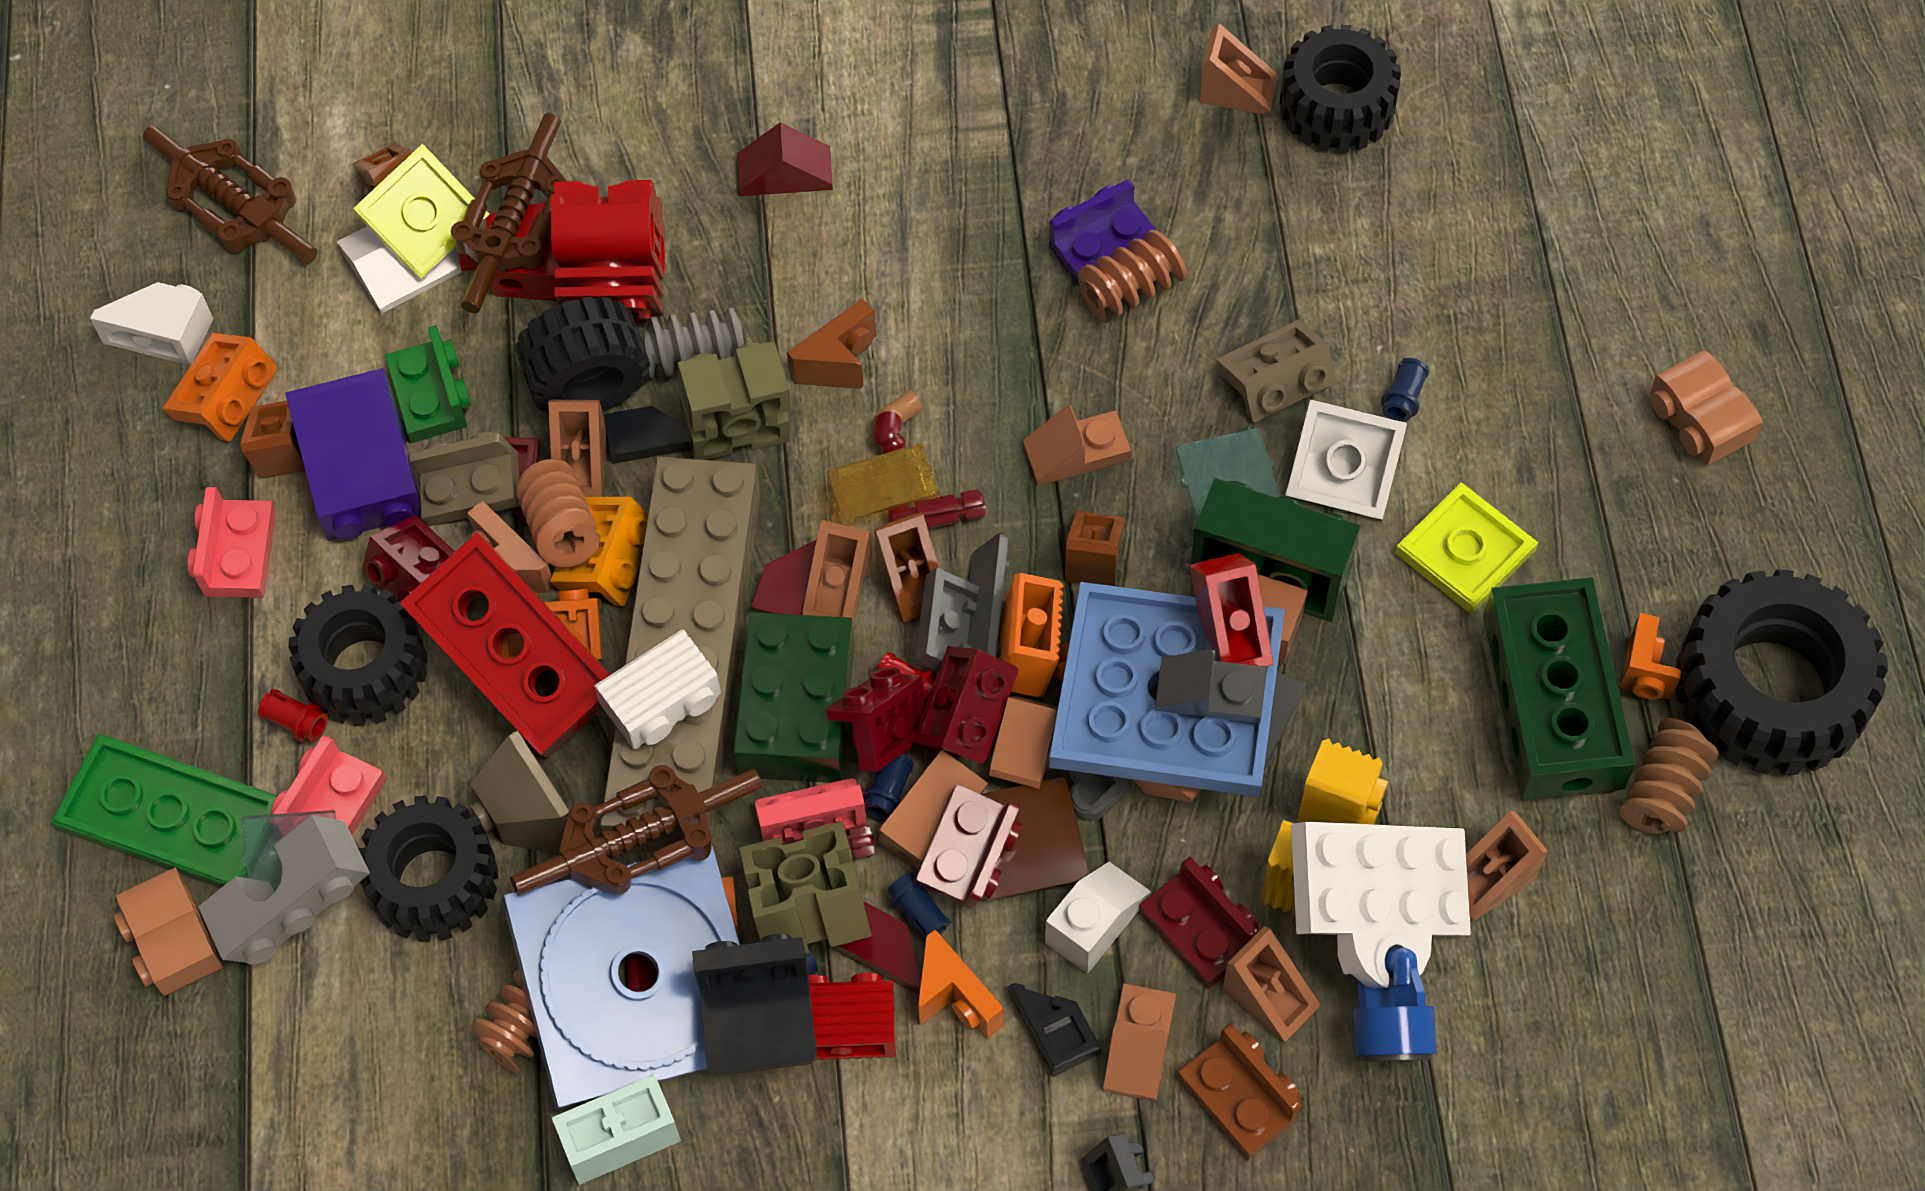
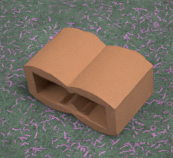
[1650,350,1763,465]
[113,867,223,996]

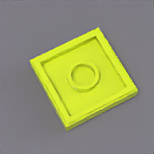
[352,144,489,280]
[1395,482,1538,615]

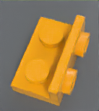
[550,497,648,606]

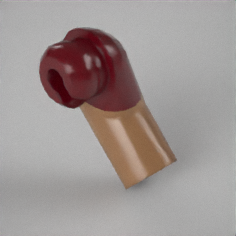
[871,390,923,457]

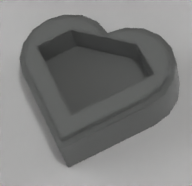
[1068,770,1131,821]

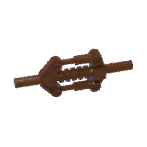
[450,113,567,313]
[143,125,317,264]
[510,765,762,896]

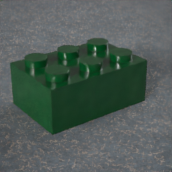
[1189,478,1361,622]
[734,612,855,783]

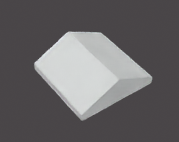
[337,226,462,314]
[1286,399,1407,520]

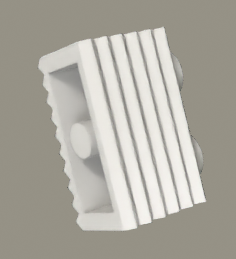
[594,629,721,749]

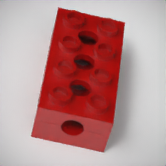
[400,532,611,758]

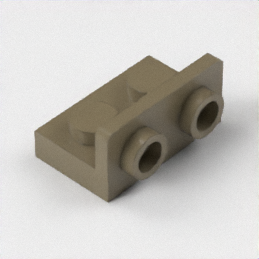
[1216,319,1336,422]
[408,432,520,526]

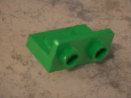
[385,325,471,443]

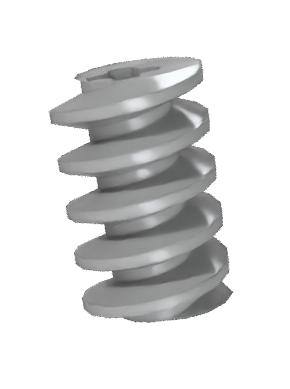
[644,308,744,378]

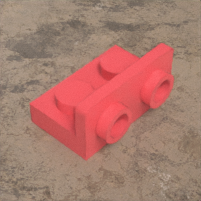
[188,487,276,598]
[270,735,387,840]
[755,778,867,844]

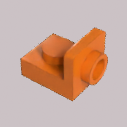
[1619,613,1681,700]

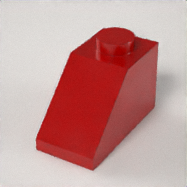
[1189,553,1274,667]

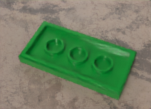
[50,733,277,888]

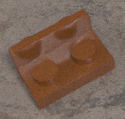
[1177,1023,1302,1161]

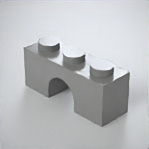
[198,814,370,965]

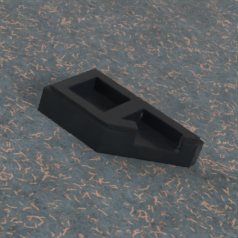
[604,406,691,464]
[1008,983,1101,1077]

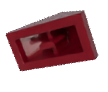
[737,122,833,197]

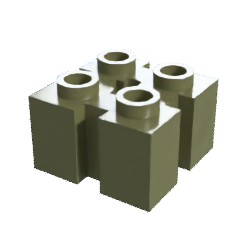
[677,341,790,460]
[740,821,872,954]

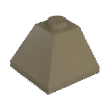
[470,731,569,855]

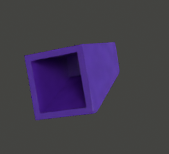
[285,368,421,541]

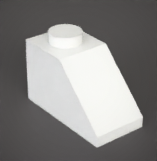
[90,282,213,366]
[1045,862,1151,974]

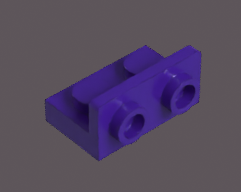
[1049,179,1156,286]

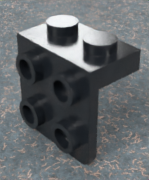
[692,934,817,1076]

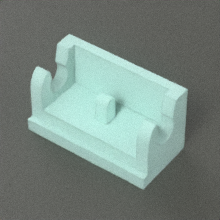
[552,1074,681,1185]

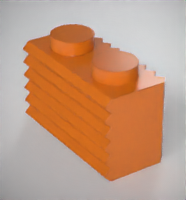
[998,573,1064,697]

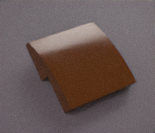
[981,776,1089,900]

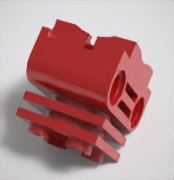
[551,180,665,323]

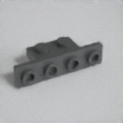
[915,533,1009,671]

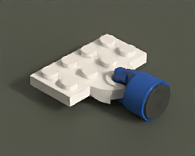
[1291,822,1471,1062]

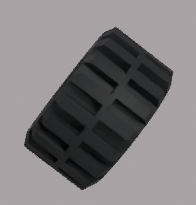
[1279,24,1401,153]
[515,297,650,415]
[288,584,428,726]
[358,795,499,942]

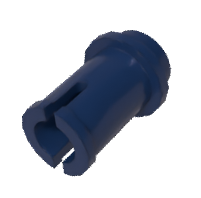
[1381,358,1429,422]
[863,754,914,821]
[887,872,951,943]

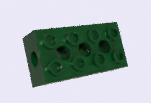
[1483,577,1636,800]

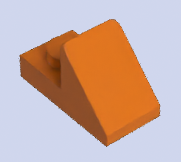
[918,930,1004,1039]

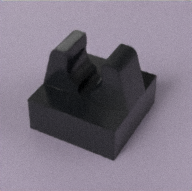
[1080,1133,1155,1191]

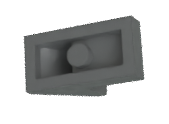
[1155,649,1267,723]

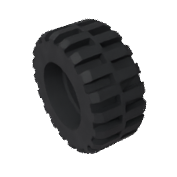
[1675,569,1888,776]

